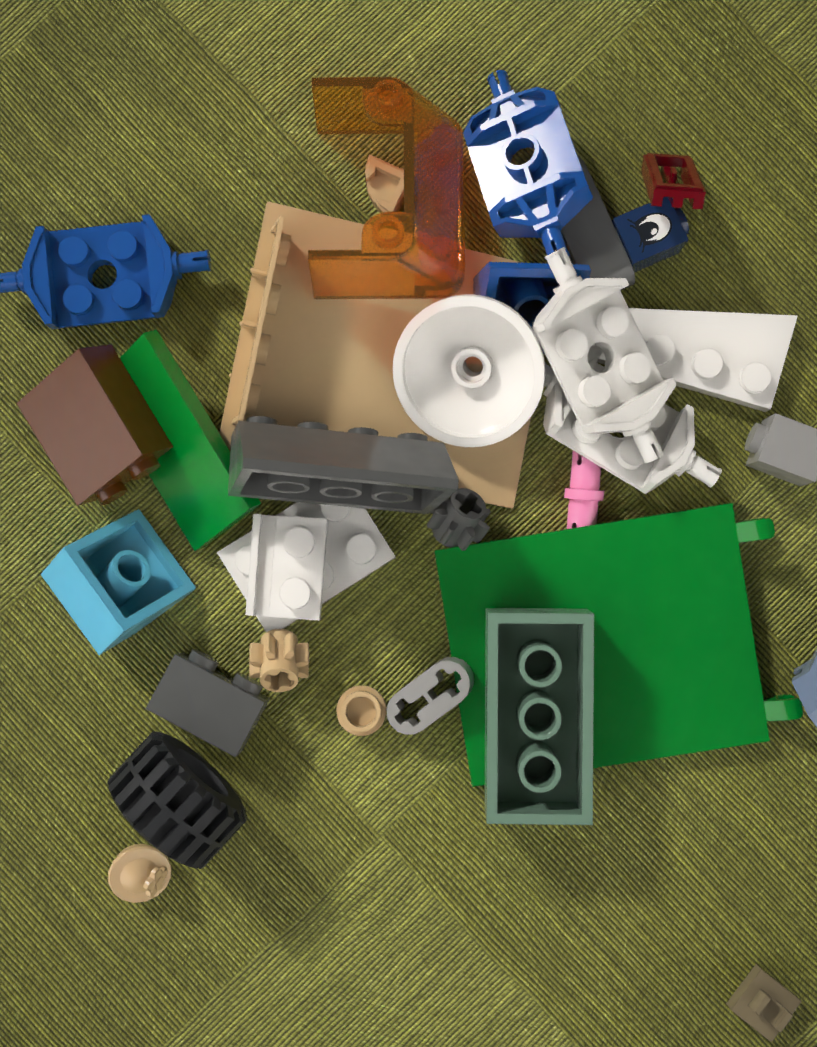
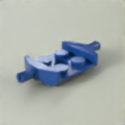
[463,70,593,256]
[0,214,211,329]

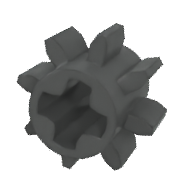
[426,488,491,551]

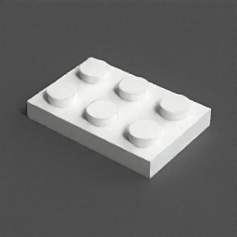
[217,502,396,632]

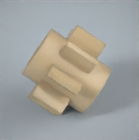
[249,629,309,692]

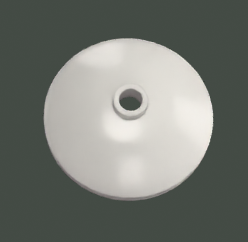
[393,294,546,447]

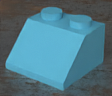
[41,509,196,655]

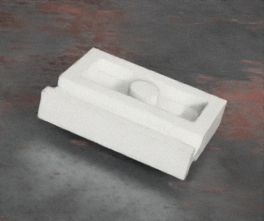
[245,514,328,621]

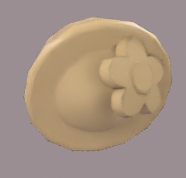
[108,844,171,903]

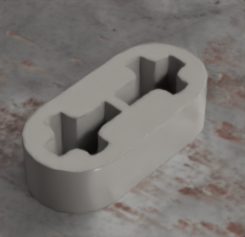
[386,657,474,735]

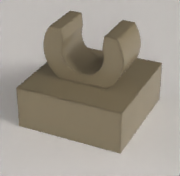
[726,964,802,1042]

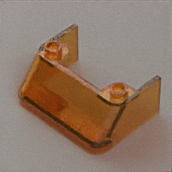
[308,77,465,299]

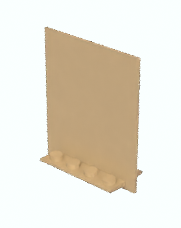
[219,202,531,509]

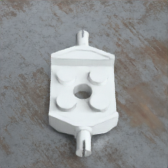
[532,247,677,463]
[543,349,722,494]

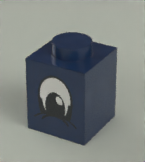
[612,197,689,273]

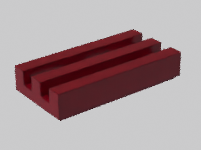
[641,153,706,209]

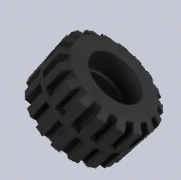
[107,731,247,869]

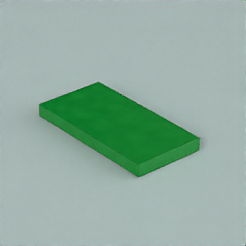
[120,329,261,551]

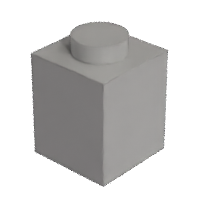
[744,413,817,487]

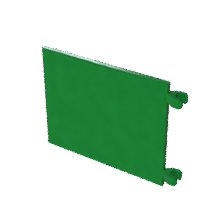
[434,503,803,787]

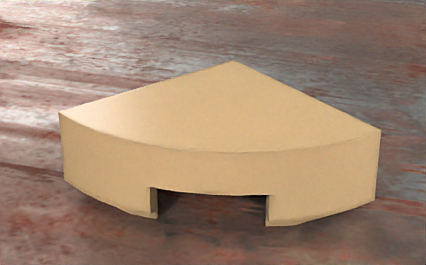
[365,154,414,223]

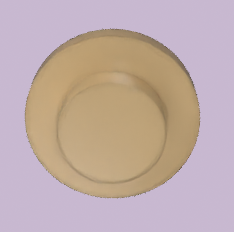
[336,685,386,736]

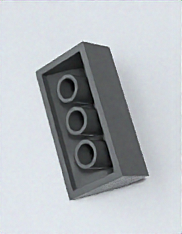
[228,416,459,514]

